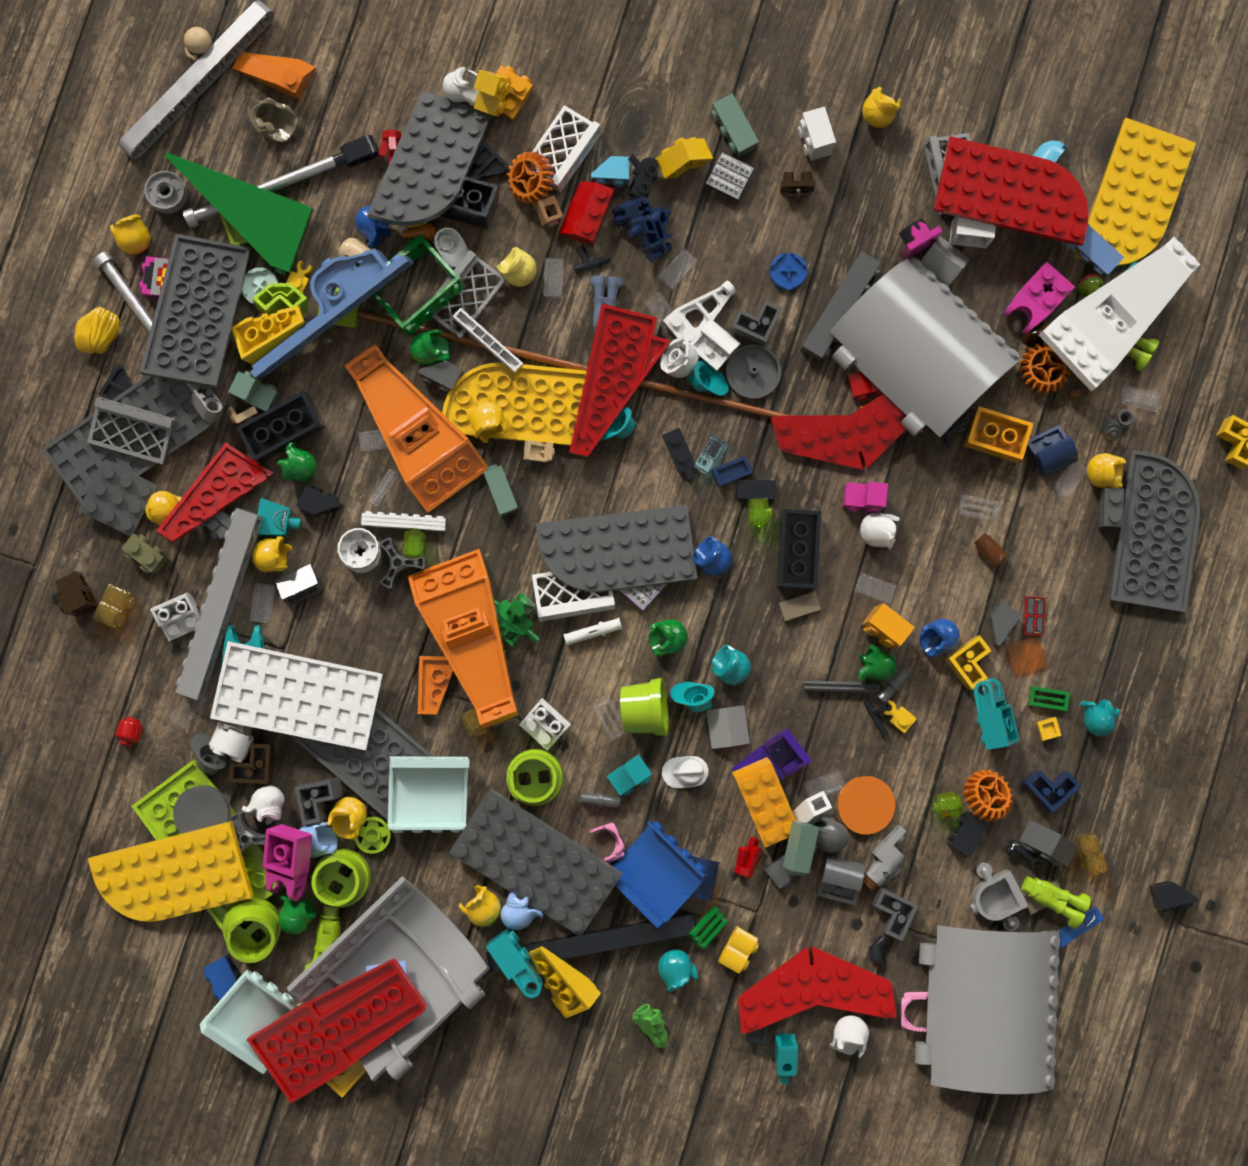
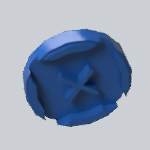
[769,253,807,291]

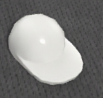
[433,228,468,267]

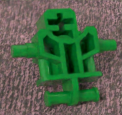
[494,593,541,653]

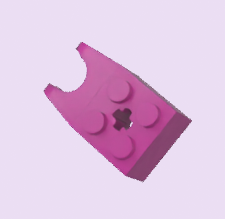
[1003,262,1075,335]
[263,824,313,901]

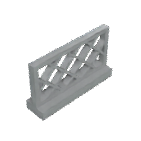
[923,133,971,215]
[432,250,506,339]
[87,397,176,464]

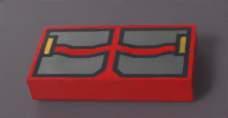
[1023,596,1045,636]

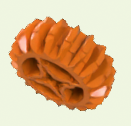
[506,152,555,204]
[1019,342,1071,394]
[962,769,1015,822]

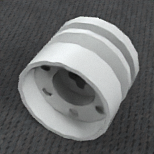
[338,528,382,573]

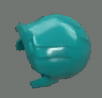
[710,645,751,685]
[1079,699,1120,737]
[658,950,698,993]

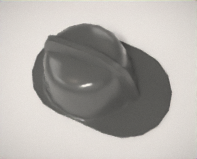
[191,733,229,776]

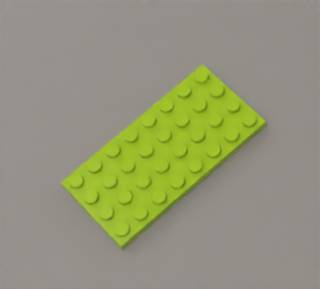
[131,759,284,931]

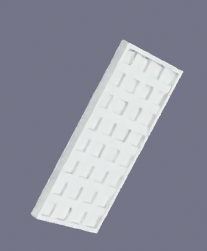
[210,641,383,750]

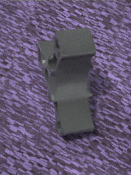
[379,538,426,589]
[228,811,266,856]

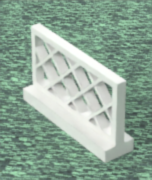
[532,105,603,193]
[532,572,615,622]

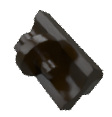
[780,171,816,203]

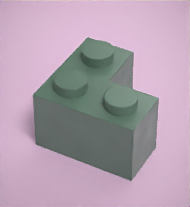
[228,371,280,412]

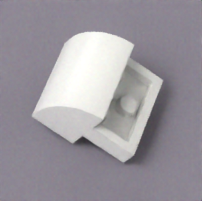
[690,319,741,372]
[151,592,201,641]
[519,698,571,751]

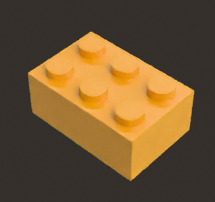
[963,406,1034,463]
[861,603,915,648]

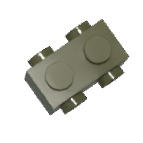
[121,533,169,574]

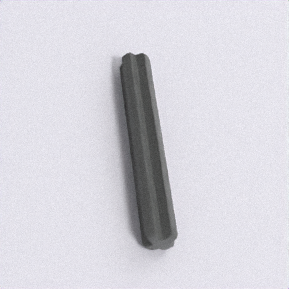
[803,681,880,693]

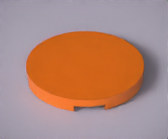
[837,776,895,834]

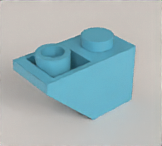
[591,156,630,187]

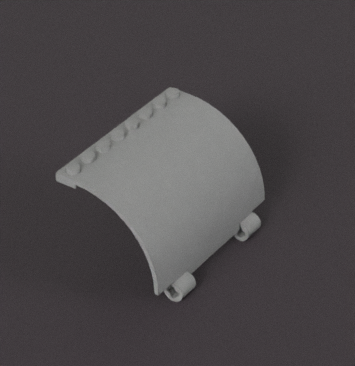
[830,256,1022,437]
[287,876,490,1081]
[915,925,1060,1094]

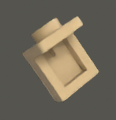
[228,406,260,425]
[523,440,555,463]

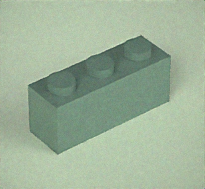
[711,93,759,158]

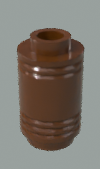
[974,533,1007,567]

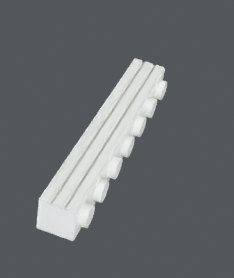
[453,308,523,374]
[361,511,447,532]

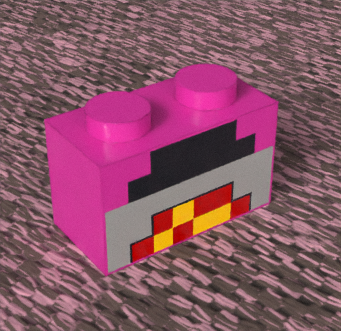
[139,256,169,299]

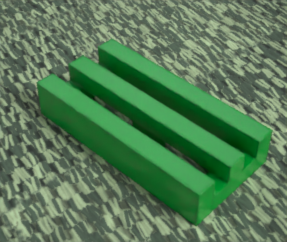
[1028,686,1070,711]
[688,907,728,949]

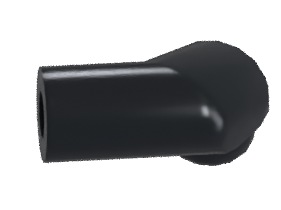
[869,935,888,966]

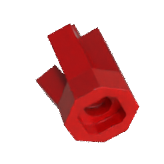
[378,130,401,166]
[734,837,761,878]

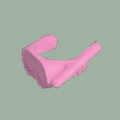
[590,823,625,863]
[901,992,928,1032]

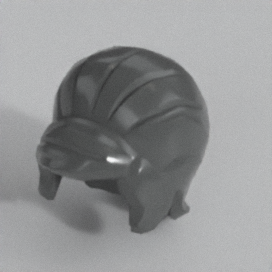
[816,816,848,853]

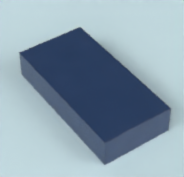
[710,455,753,488]

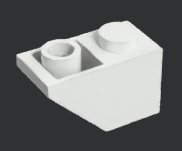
[792,791,835,825]

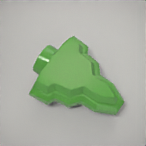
[632,1004,669,1048]

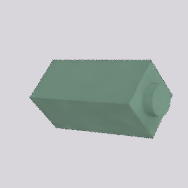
[483,464,519,517]
[783,821,819,876]

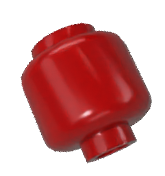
[115,717,144,747]

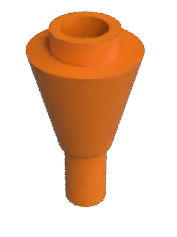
[402,223,437,242]

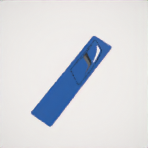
[1059,907,1104,949]

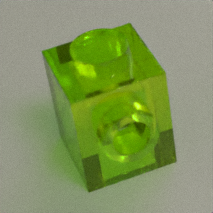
[747,498,772,527]

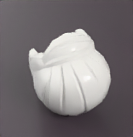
[442,67,478,106]
[860,513,899,549]
[242,785,284,825]
[830,1016,869,1058]

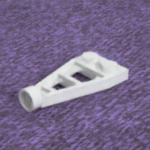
[662,281,737,343]

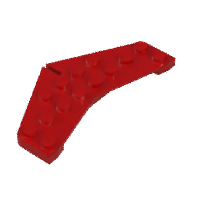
[771,394,907,470]
[737,946,896,1033]

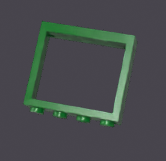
[373,234,466,336]

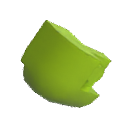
[252,282,309,317]

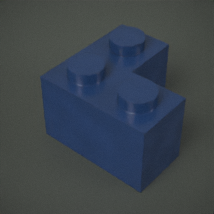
[1021,770,1082,813]

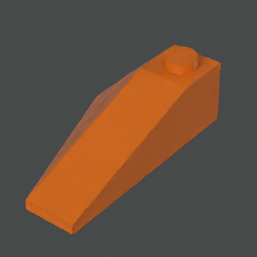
[232,52,316,101]

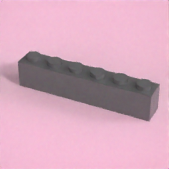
[801,251,881,362]

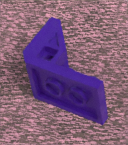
[732,729,812,781]

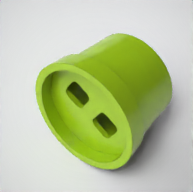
[620,678,669,736]
[506,749,564,807]
[312,849,371,907]
[222,897,282,963]

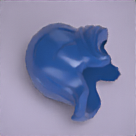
[355,206,391,248]
[692,536,732,577]
[919,619,960,658]

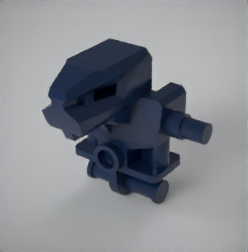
[613,196,673,262]

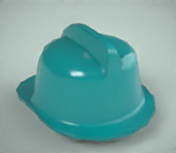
[687,361,729,396]
[600,407,637,440]
[670,682,715,713]

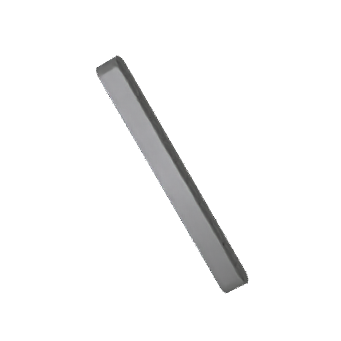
[119,0,275,159]

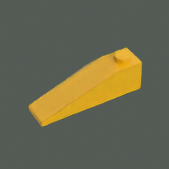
[232,306,305,365]
[529,946,601,1018]

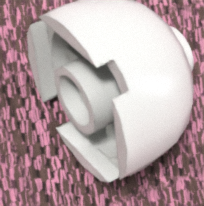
[660,338,698,378]

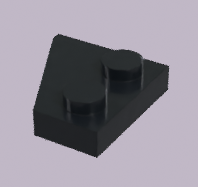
[467,142,510,181]
[98,364,133,400]

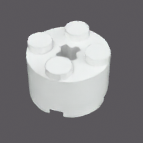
[209,723,255,763]

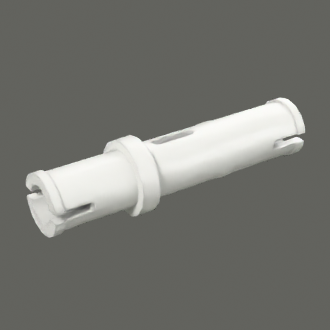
[564,618,622,646]

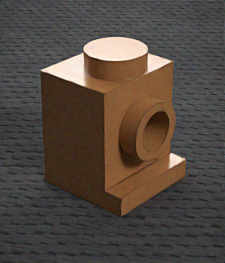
[532,195,563,228]

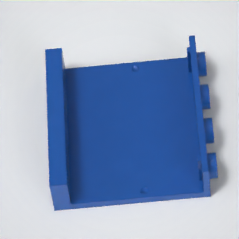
[613,821,709,928]

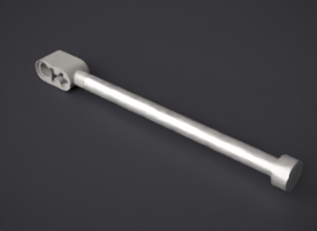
[93,252,222,423]

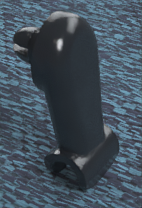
[1006,839,1042,870]

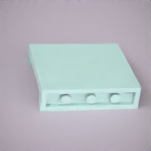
[387,756,470,833]
[200,969,302,1074]

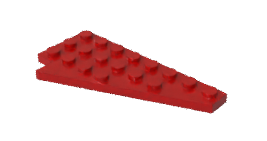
[568,304,670,457]

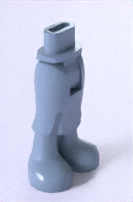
[589,276,625,334]

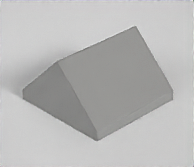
[921,236,970,287]
[706,705,750,749]

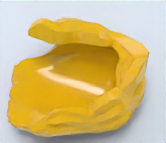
[74,307,120,354]

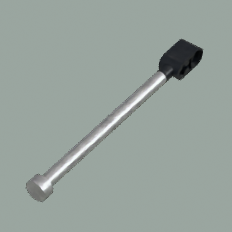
[183,135,379,229]

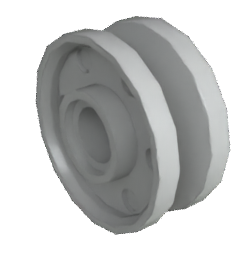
[144,171,188,214]

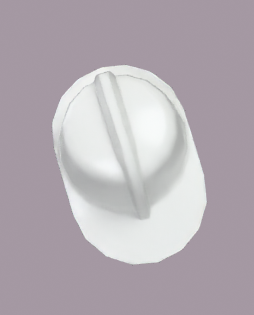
[662,756,708,788]

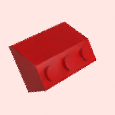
[558,182,614,247]

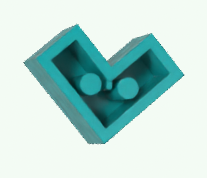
[607,754,652,796]

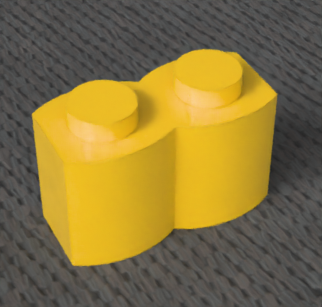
[718,926,759,974]

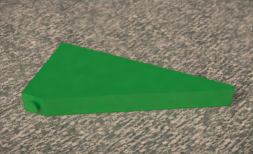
[164,152,314,276]

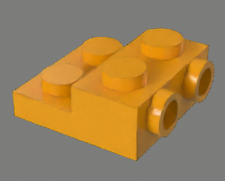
[496,66,533,121]

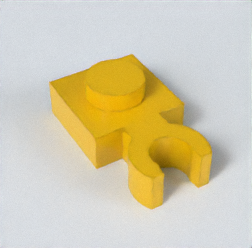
[286,261,313,295]
[882,700,917,733]

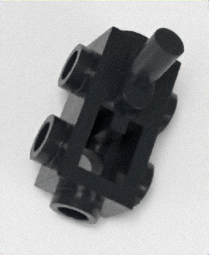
[626,154,659,200]

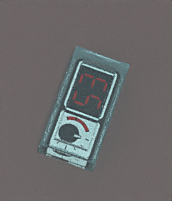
[693,434,729,477]

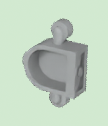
[969,862,1028,931]

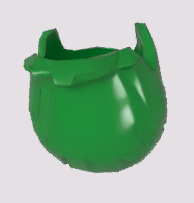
[410,330,450,366]
[277,442,317,482]
[648,619,688,657]
[858,645,897,684]
[279,894,318,935]

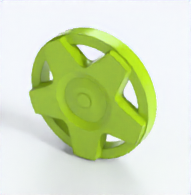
[355,817,391,854]

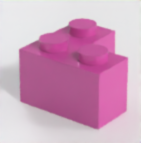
[842,482,888,514]

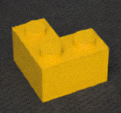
[473,70,511,116]
[656,137,713,179]
[1216,415,1248,470]
[945,635,991,690]

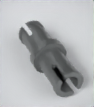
[876,668,911,703]
[580,792,620,809]

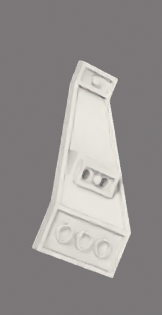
[1039,237,1200,391]

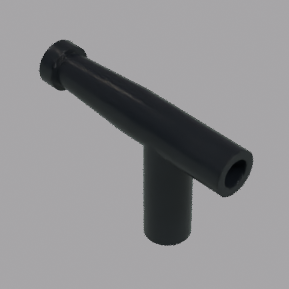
[573,246,611,273]
[863,699,890,736]

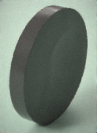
[726,344,781,400]
[173,785,231,834]

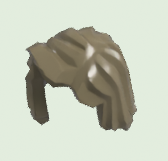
[248,98,299,142]

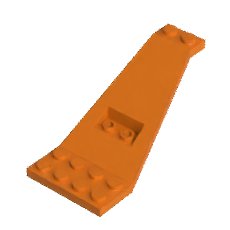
[344,344,488,513]
[408,549,519,729]

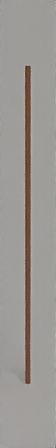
[357,310,791,418]

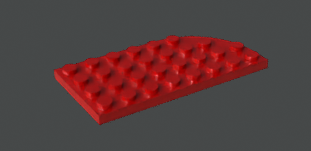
[933,136,1089,246]

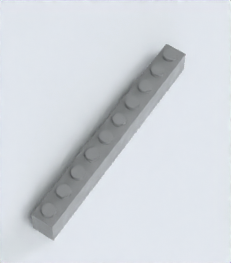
[176,508,264,700]

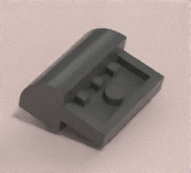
[817,855,865,905]

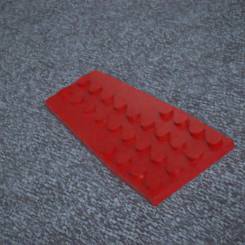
[246,959,427,1103]

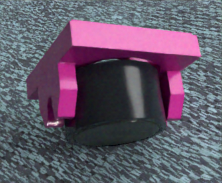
[899,219,942,261]

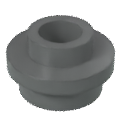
[1114,409,1134,428]

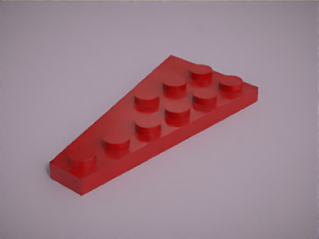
[156,442,274,543]

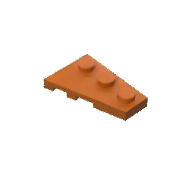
[418,656,453,714]

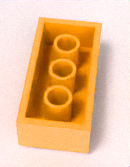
[732,757,796,848]

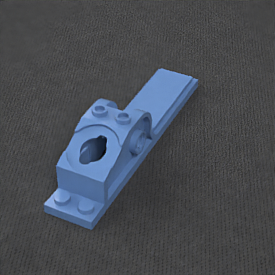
[250,249,414,378]

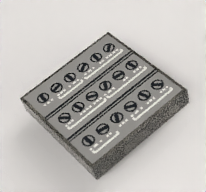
[704,151,755,202]

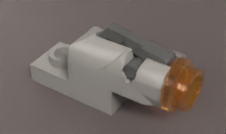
[863,825,906,891]

